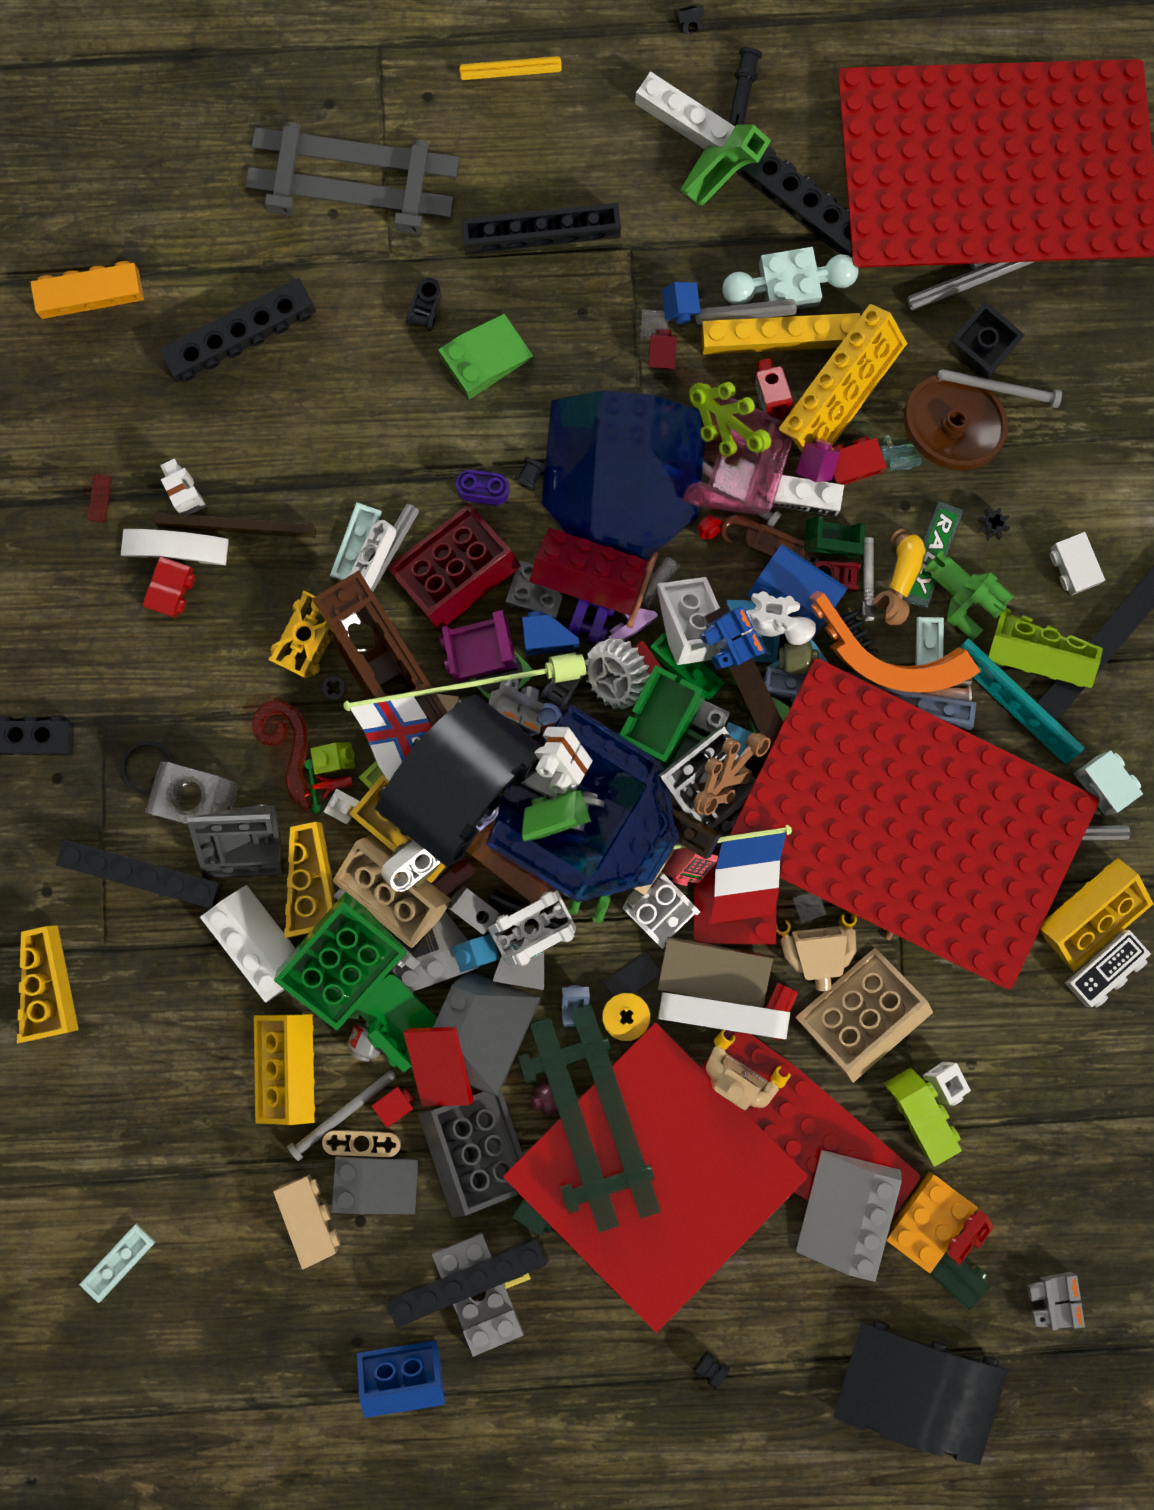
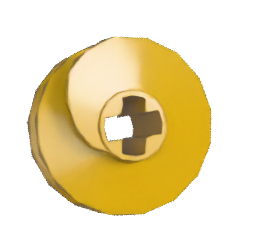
[602,993,650,1041]

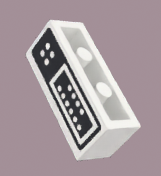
[759,472,844,517]
[1065,930,1151,1008]

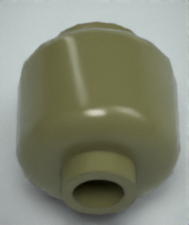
[779,641,818,675]

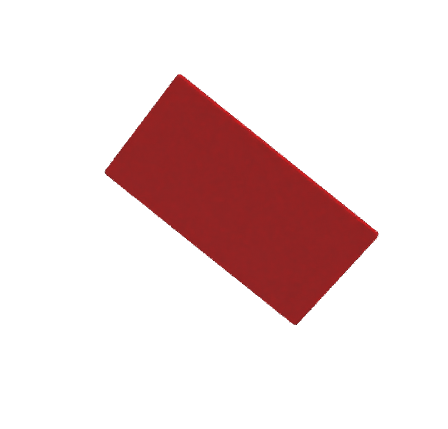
[838,59,1154,268]
[729,659,1099,989]

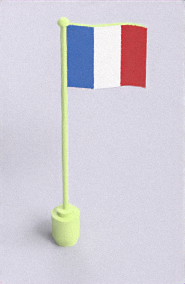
[547,825,792,924]

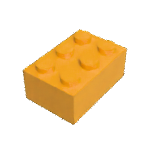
[886,1172,978,1273]

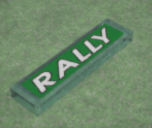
[902,501,963,608]

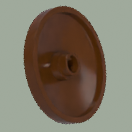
[904,375,1008,470]

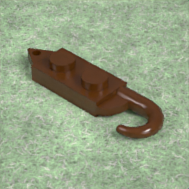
[720,515,820,565]

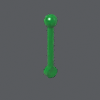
[304,759,321,814]

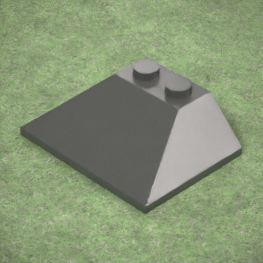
[659,725,756,852]
[187,804,283,878]
[433,971,541,1097]

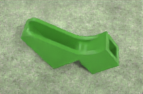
[680,125,771,206]

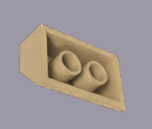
[273,1174,340,1269]

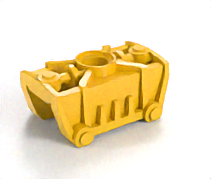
[268,591,331,678]

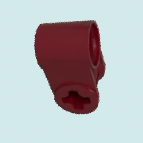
[814,561,861,592]

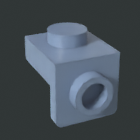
[561,985,590,1027]

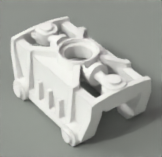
[487,890,576,966]

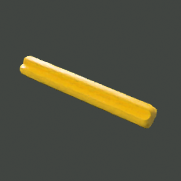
[459,56,562,80]

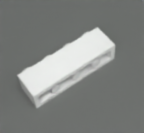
[635,71,735,149]

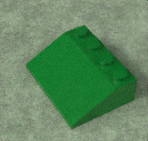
[274,892,407,1031]

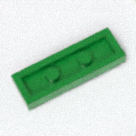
[649,631,725,702]

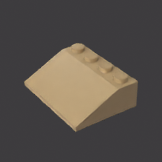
[795,948,933,1083]

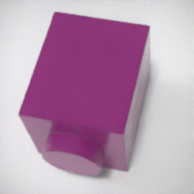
[796,439,841,483]

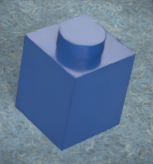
[661,282,701,324]

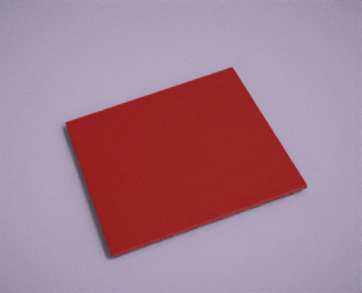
[503,1022,809,1333]

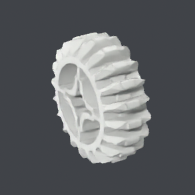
[585,638,650,709]

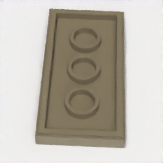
[658,937,773,1008]

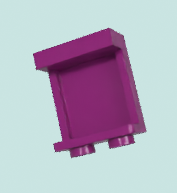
[439,610,518,683]

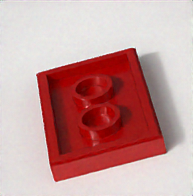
[404,1027,474,1106]

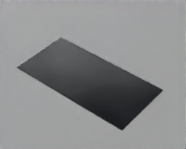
[603,952,661,996]

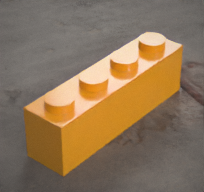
[31,261,144,319]

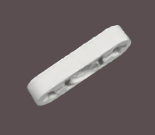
[349,520,396,589]

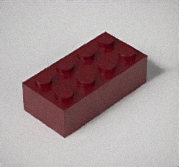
[529,528,649,615]

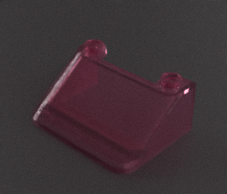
[682,397,793,515]

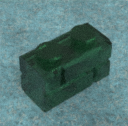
[929,1250,991,1310]

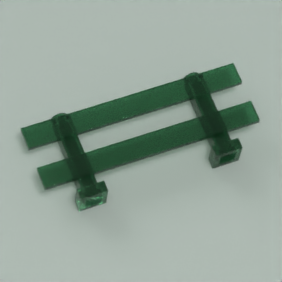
[517,1005,661,1233]

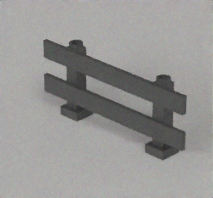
[245,122,460,235]

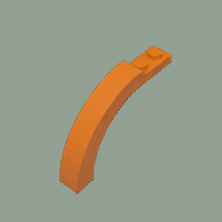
[809,591,981,693]

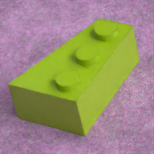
[884,1068,962,1167]

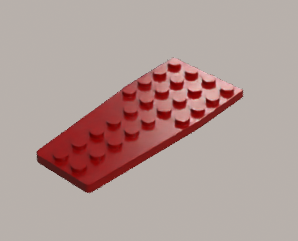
[701,1030,920,1218]

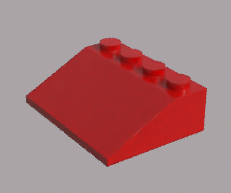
[694,846,776,944]

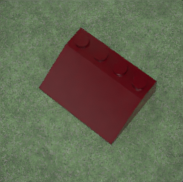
[387,503,521,632]

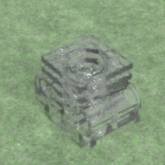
[145,761,240,825]

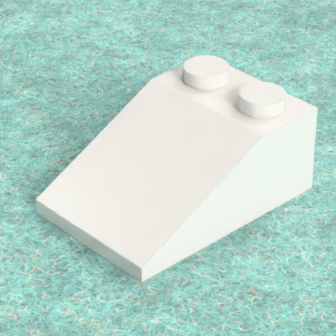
[657,577,720,665]

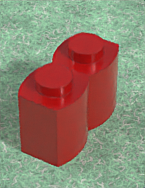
[143,556,195,619]

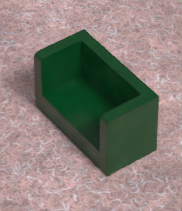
[804,516,865,558]

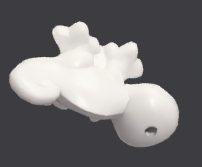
[741,591,816,645]

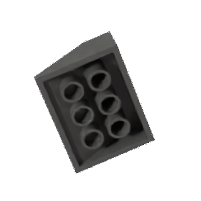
[418,1090,523,1217]

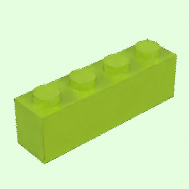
[989,608,1103,688]

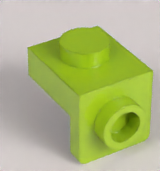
[310,742,355,775]

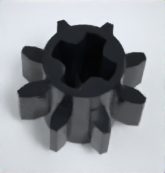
[977,508,1010,541]

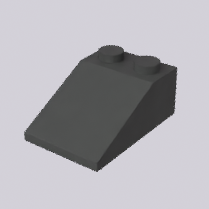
[332,1155,419,1214]

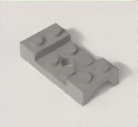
[432,1231,524,1357]

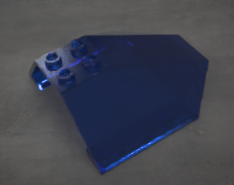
[542,391,705,560]
[485,704,679,902]

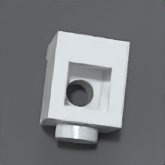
[923,1062,971,1106]

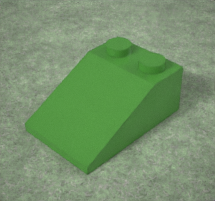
[438,314,534,400]
[522,787,591,841]

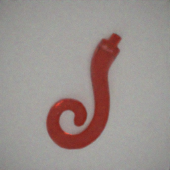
[252,700,312,811]

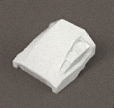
[623,872,700,949]

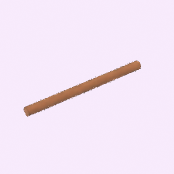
[626,552,658,629]

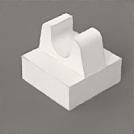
[324,789,360,825]

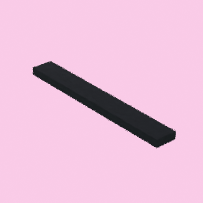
[1037,566,1154,721]

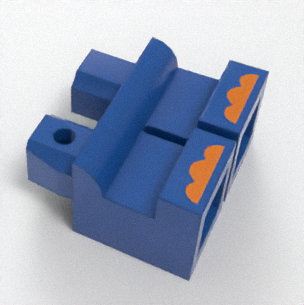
[700,606,766,669]

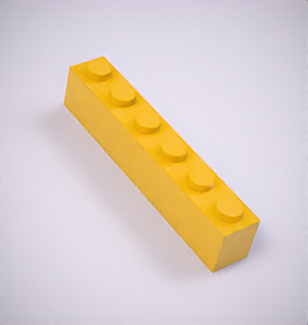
[701,313,860,355]

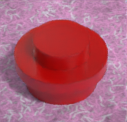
[697,515,722,539]

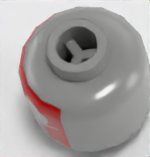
[347,1022,381,1062]

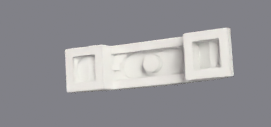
[121,529,229,566]

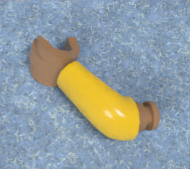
[872,529,926,625]

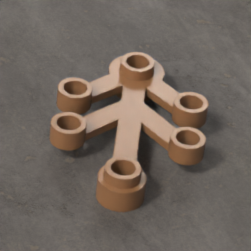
[694,733,771,815]

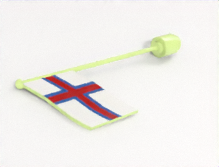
[344,652,586,781]

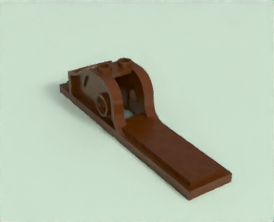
[312,570,448,727]

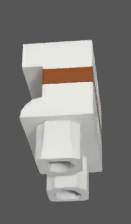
[161,459,207,515]
[535,727,593,794]

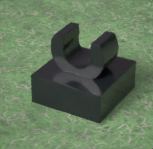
[673,3,705,34]

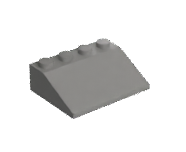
[796,1150,902,1282]

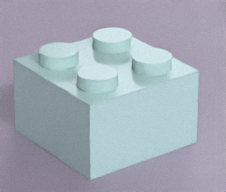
[1073,751,1143,816]

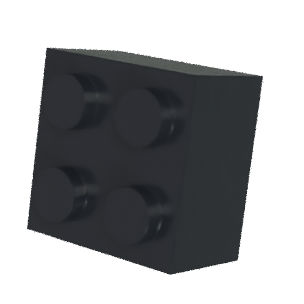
[946,301,1025,379]

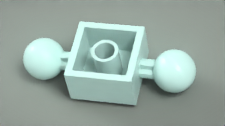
[722,247,858,310]

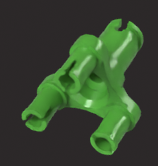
[924,550,1014,641]

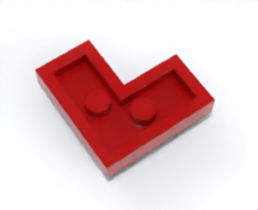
[947,1210,994,1266]

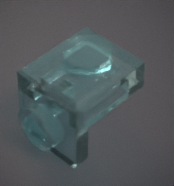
[880,435,921,471]

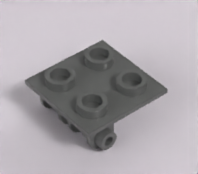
[505,560,564,618]

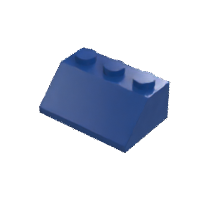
[747,544,848,640]
[357,1340,445,1418]

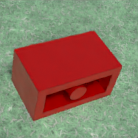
[831,437,887,485]

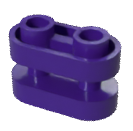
[456,470,509,506]
[569,599,615,645]

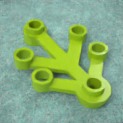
[689,382,771,457]

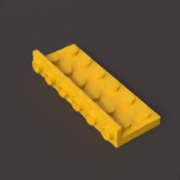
[779,304,907,452]

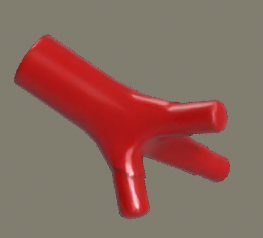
[312,774,353,799]

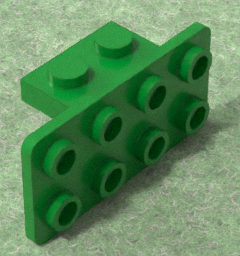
[356,972,437,1073]

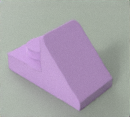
[608,608,658,642]

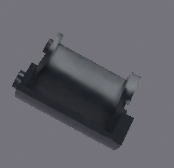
[375,694,543,868]
[833,1320,1009,1465]

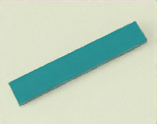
[959,638,1085,765]

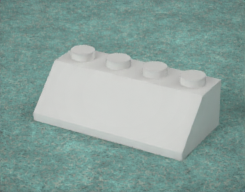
[200,885,296,1003]

